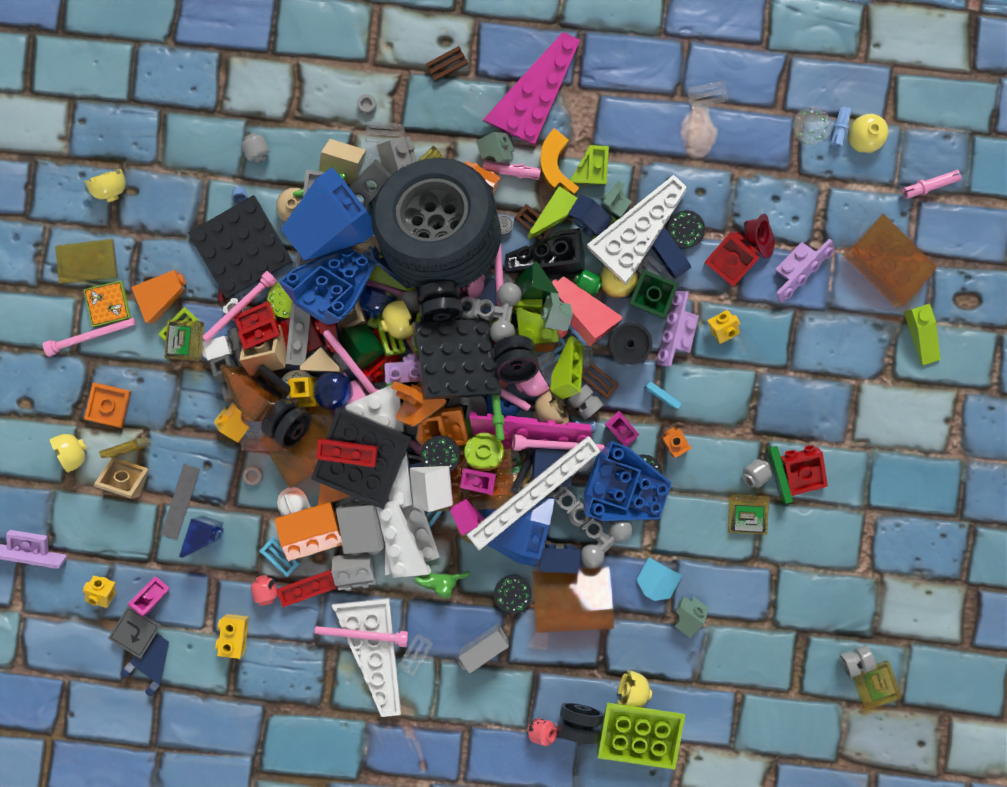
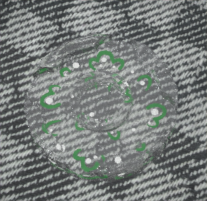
[792,106,832,145]

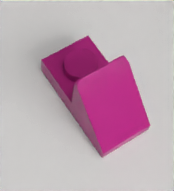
[605,411,640,446]
[460,468,496,495]
[450,499,485,535]
[128,576,170,617]

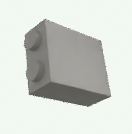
[336,502,385,556]
[458,623,509,674]

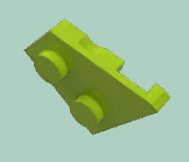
[570,145,609,186]

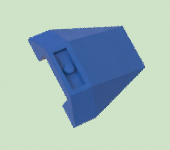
[281,167,374,261]
[279,247,376,325]
[584,441,672,521]
[472,494,555,567]

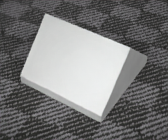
[410,466,453,512]

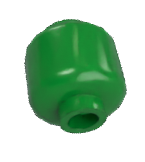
[573,270,602,296]

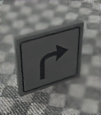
[108,606,162,659]

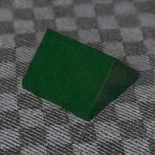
[516,261,559,303]
[629,269,679,319]
[339,324,385,371]

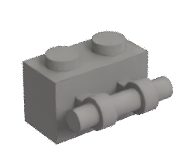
[376,136,418,175]
[331,552,377,591]

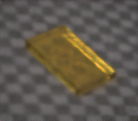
[55,239,118,284]

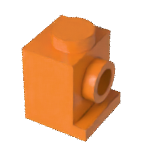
[661,427,692,458]

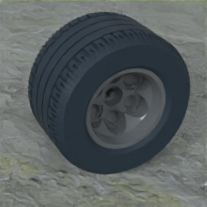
[371,158,501,289]

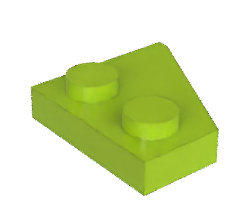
[516,307,559,344]

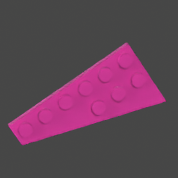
[483,32,580,145]
[470,412,592,452]

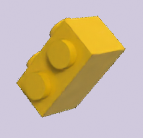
[215,614,249,659]

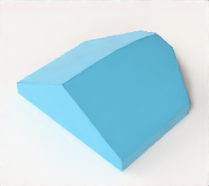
[636,557,682,601]

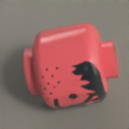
[250,575,278,606]
[528,718,557,746]

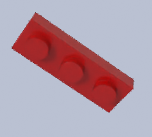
[316,438,378,467]
[277,569,338,607]

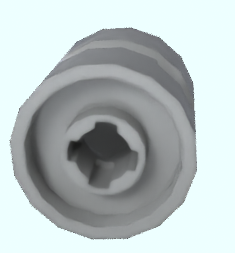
[568,384,604,420]
[840,645,876,678]

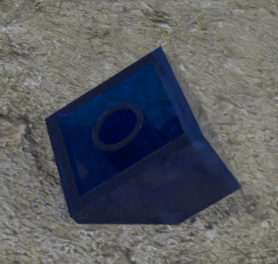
[179,516,224,558]

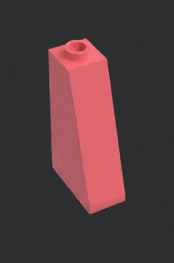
[552,277,623,346]

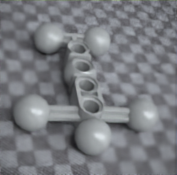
[400,282,522,349]
[528,458,633,568]

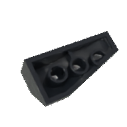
[505,228,585,275]

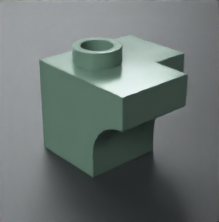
[476,132,514,163]
[600,181,632,219]
[541,293,573,331]
[675,596,709,638]

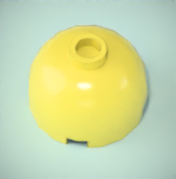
[848,114,889,153]
[84,168,126,202]
[599,266,637,298]
[380,299,413,339]
[49,434,87,473]
[617,670,652,708]

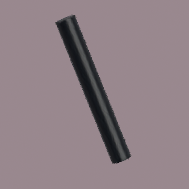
[511,448,534,494]

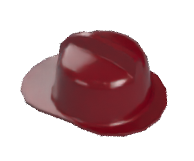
[744,214,775,258]

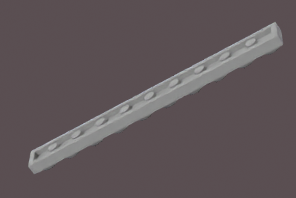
[286,170,324,366]

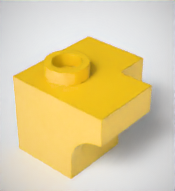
[288,377,319,407]
[214,402,249,443]

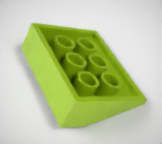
[597,703,685,769]

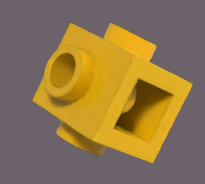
[707,310,740,344]
[83,575,116,608]

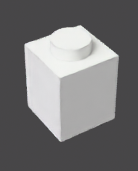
[202,336,234,361]

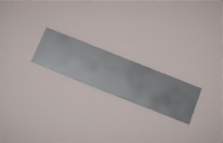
[161,464,200,540]

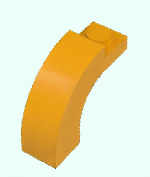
[540,128,579,196]

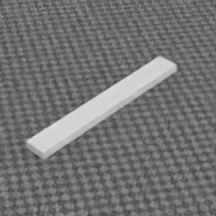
[466,436,601,550]

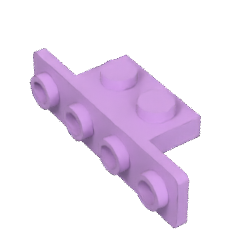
[775,239,834,303]
[657,291,699,367]
[384,354,420,383]
[0,530,67,569]

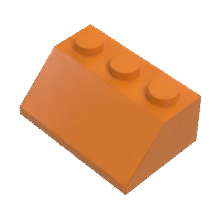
[275,502,342,561]

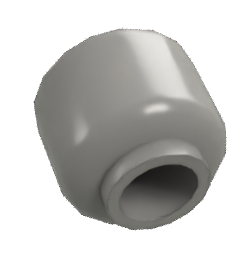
[241,133,270,163]
[743,459,772,488]

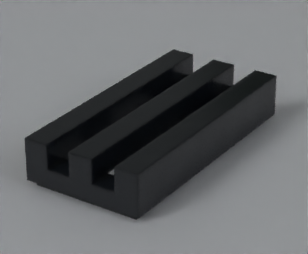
[252,364,291,400]

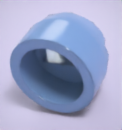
[232,186,247,203]

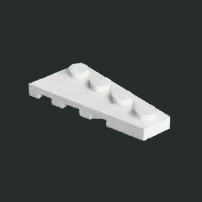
[376,501,431,578]

